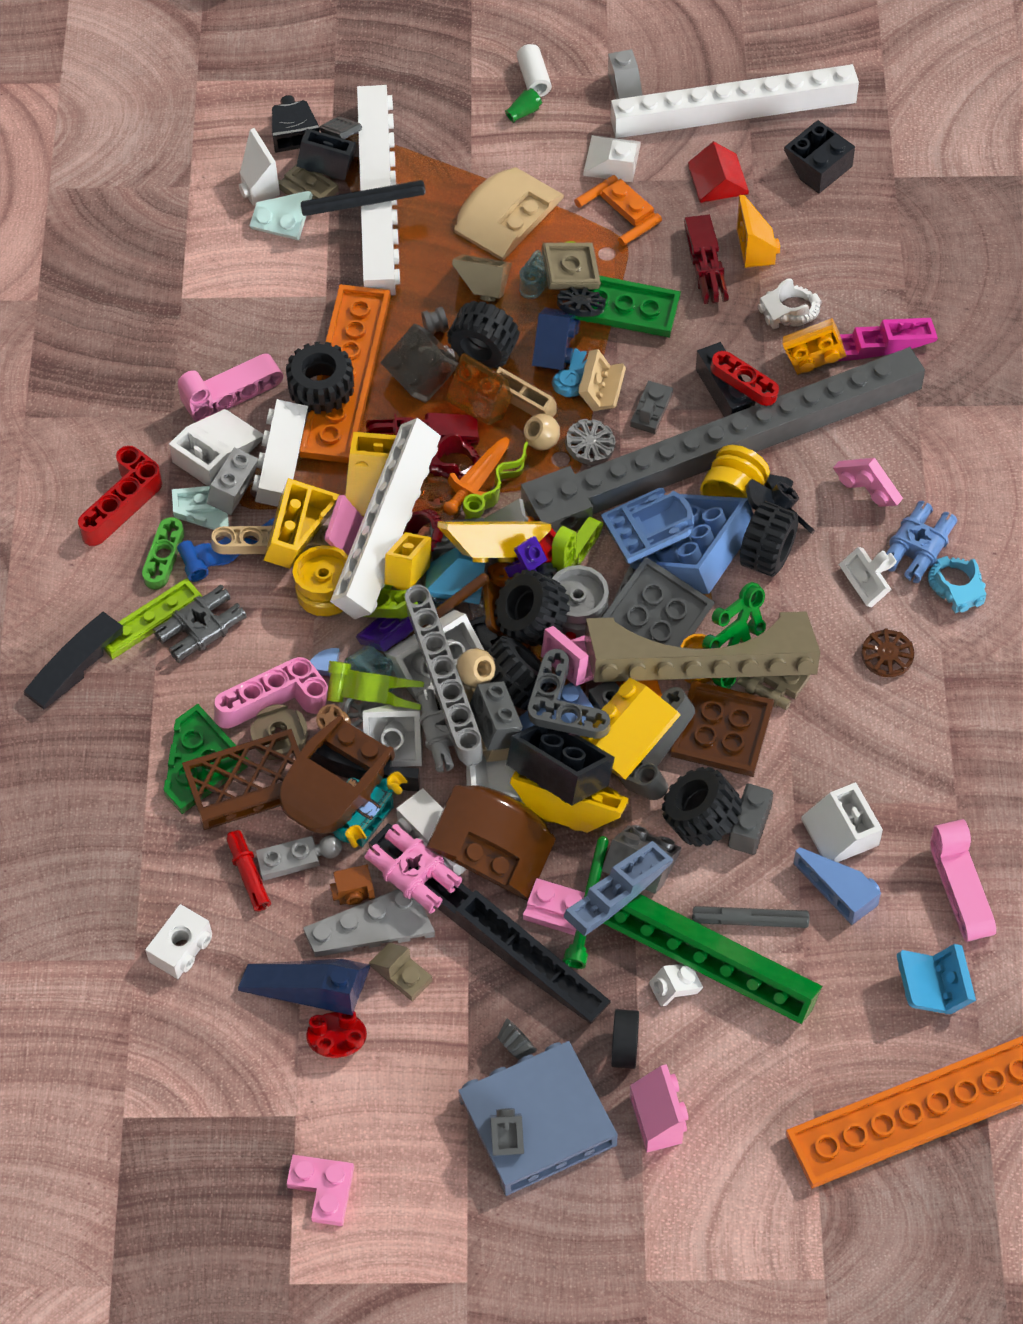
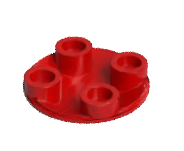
[306,1011,367,1058]

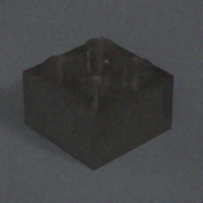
[380,323,460,403]

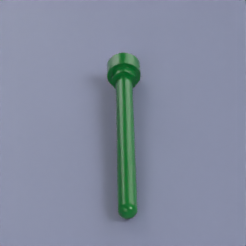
[563,836,609,969]

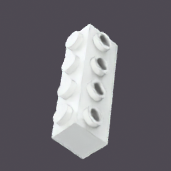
[252,399,308,507]

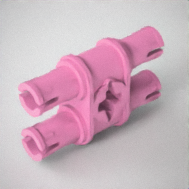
[365,824,462,914]

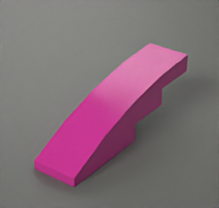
[836,318,938,362]

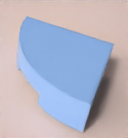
[310,648,340,676]

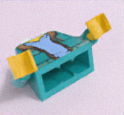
[333,771,408,848]

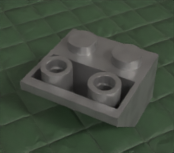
[602,825,682,893]

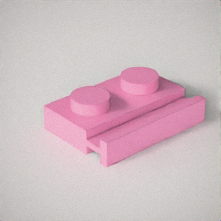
[523,878,585,935]

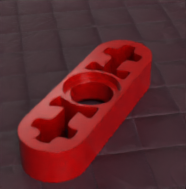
[710,351,779,406]

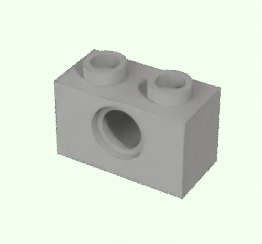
[207,447,258,515]

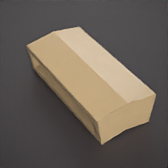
[491,367,557,417]

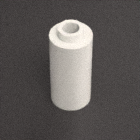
[516,44,552,97]

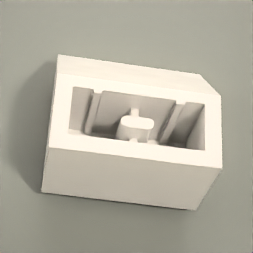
[801,782,883,862]

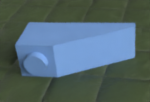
[793,847,881,925]

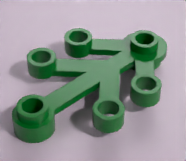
[702,582,766,689]

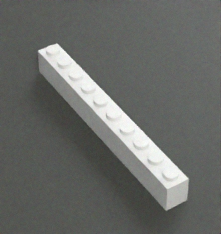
[611,64,859,138]
[357,85,400,295]

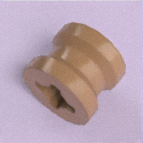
[316,704,351,730]

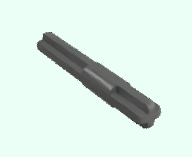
[692,906,810,928]

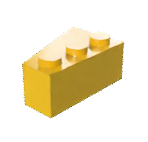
[263,478,339,569]

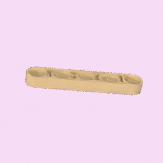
[211,525,330,554]

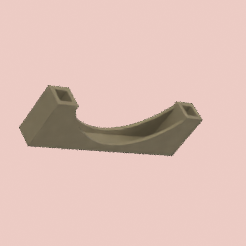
[584,611,820,682]

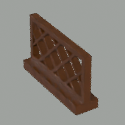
[182,729,300,831]

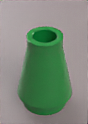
[505,88,542,123]

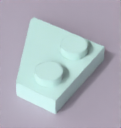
[250,191,313,240]
[172,486,229,530]

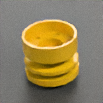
[700,445,770,509]

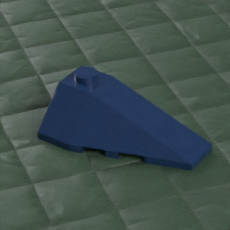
[238,959,370,1015]

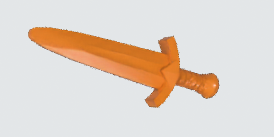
[443,437,510,516]

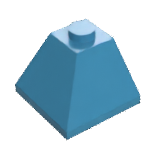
[425,547,485,604]

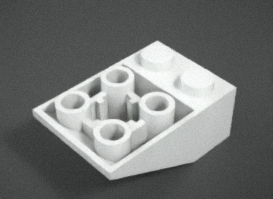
[169,409,264,486]

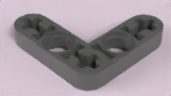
[528,649,610,739]

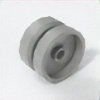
[552,565,609,637]

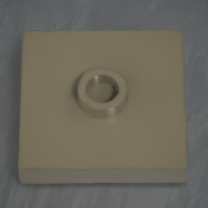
[541,243,601,289]

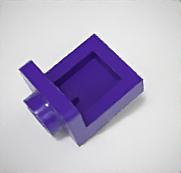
[504,536,547,578]

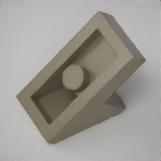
[369,943,433,1002]

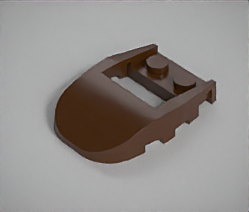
[280,715,395,833]

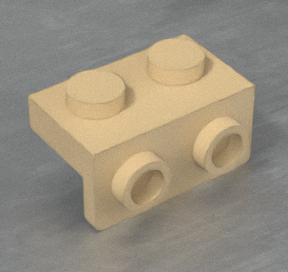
[579,349,626,411]

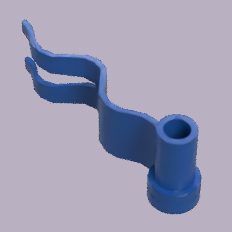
[177,518,275,582]

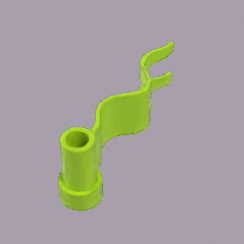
[463,442,528,519]
[327,661,424,710]

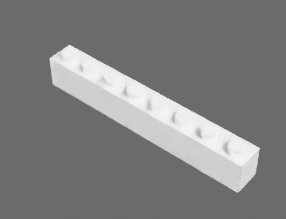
[330,418,441,619]

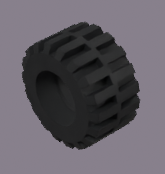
[447,301,520,369]
[286,342,354,414]
[740,501,798,577]
[494,570,570,646]
[487,636,553,710]
[661,767,742,847]

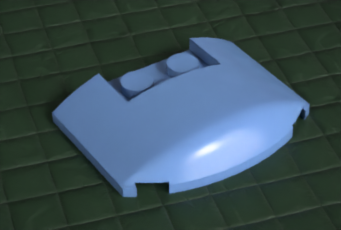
[601,488,694,565]

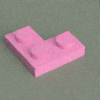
[833,458,903,507]
[287,1155,354,1227]

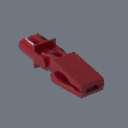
[684,214,729,304]
[365,413,480,446]

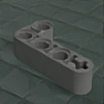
[616,687,695,800]

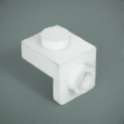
[649,964,703,1007]

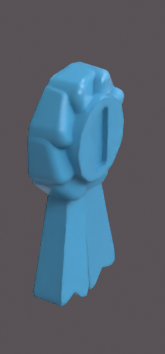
[552,348,587,397]

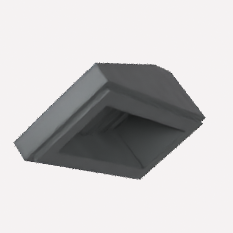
[319,117,362,139]

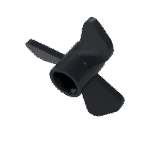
[746,474,815,535]

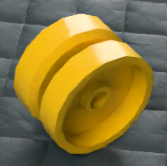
[292,545,348,616]

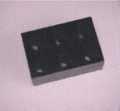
[506,725,615,805]

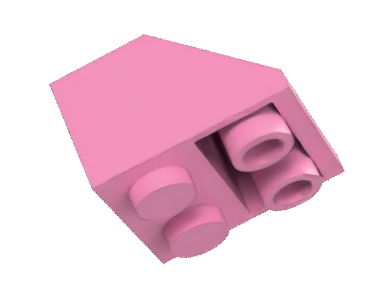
[630,1064,688,1152]

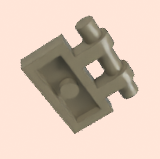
[737,675,810,710]

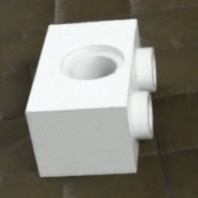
[145,904,212,979]

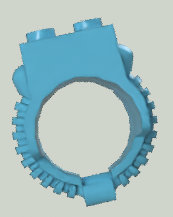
[928,556,986,613]

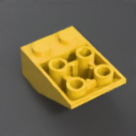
[345,432,397,518]

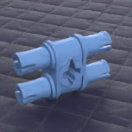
[886,501,958,583]

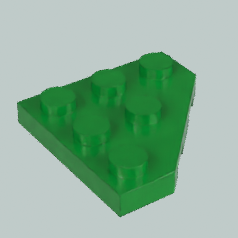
[164,704,249,814]

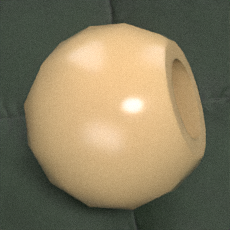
[524,414,560,451]
[456,648,496,688]

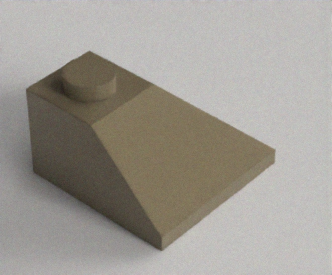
[452,254,512,301]

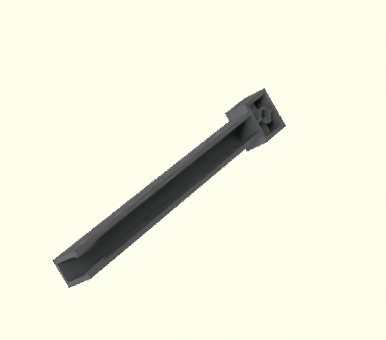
[521,347,925,533]

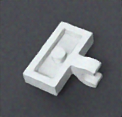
[838,547,897,607]

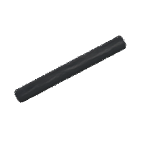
[300,180,425,216]

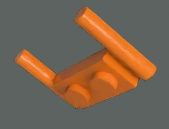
[574,175,662,246]

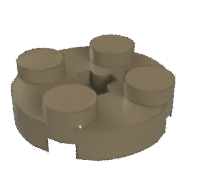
[250,704,308,760]

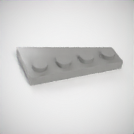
[303,889,435,957]

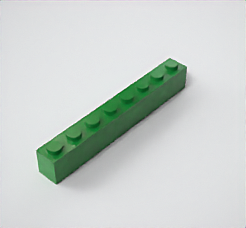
[603,894,823,1025]

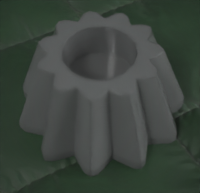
[497,1018,537,1059]

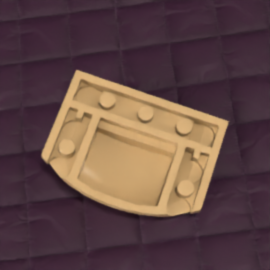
[454,167,564,261]

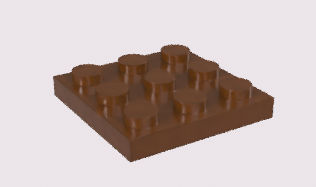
[671,680,774,777]

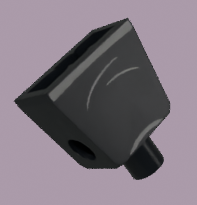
[272,95,320,153]

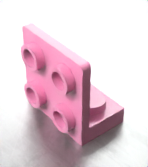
[325,495,363,555]
[541,626,593,686]

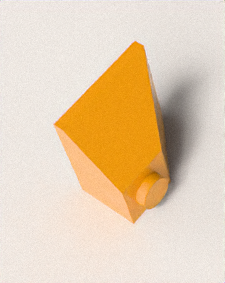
[736,195,780,268]

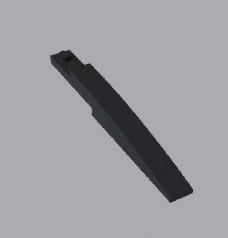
[369,823,611,1024]

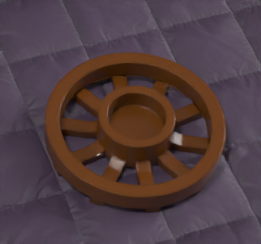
[861,628,914,677]

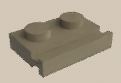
[278,164,339,199]

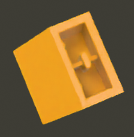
[782,318,847,375]

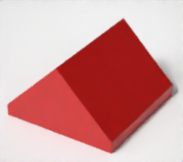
[688,141,749,203]

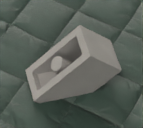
[608,49,643,99]

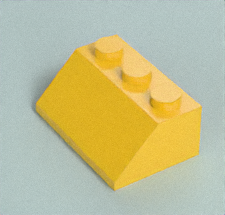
[580,678,680,780]

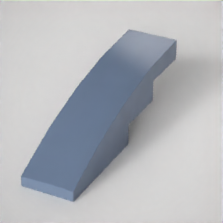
[564,841,674,936]

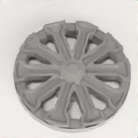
[565,419,616,465]

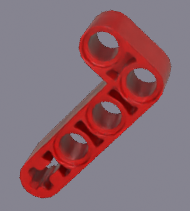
[78,445,162,546]

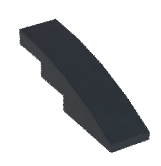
[24,612,123,710]
[309,744,420,792]

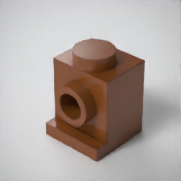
[330,864,375,905]

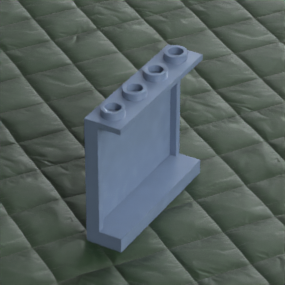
[458,1041,618,1196]

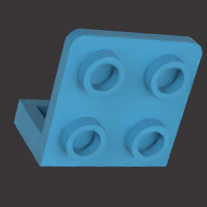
[897,944,976,1015]

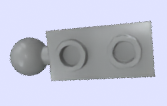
[256,835,342,881]

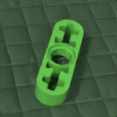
[142,517,185,590]

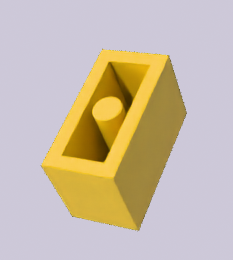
[384,532,431,590]

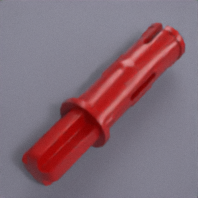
[226,830,271,912]

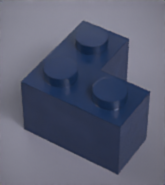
[532,307,580,370]

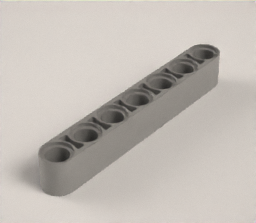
[405,585,483,764]

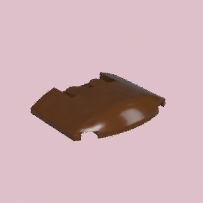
[426,785,556,901]

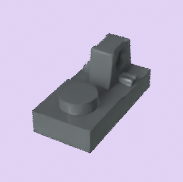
[630,380,673,434]

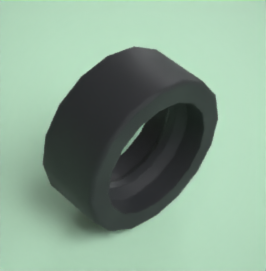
[611,1009,639,1069]

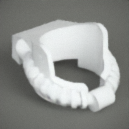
[758,279,822,329]

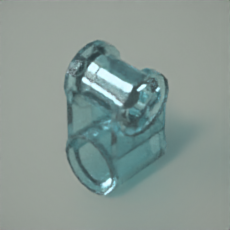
[519,250,548,299]
[344,644,394,692]

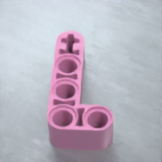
[178,354,284,422]
[214,657,328,729]
[930,819,996,942]

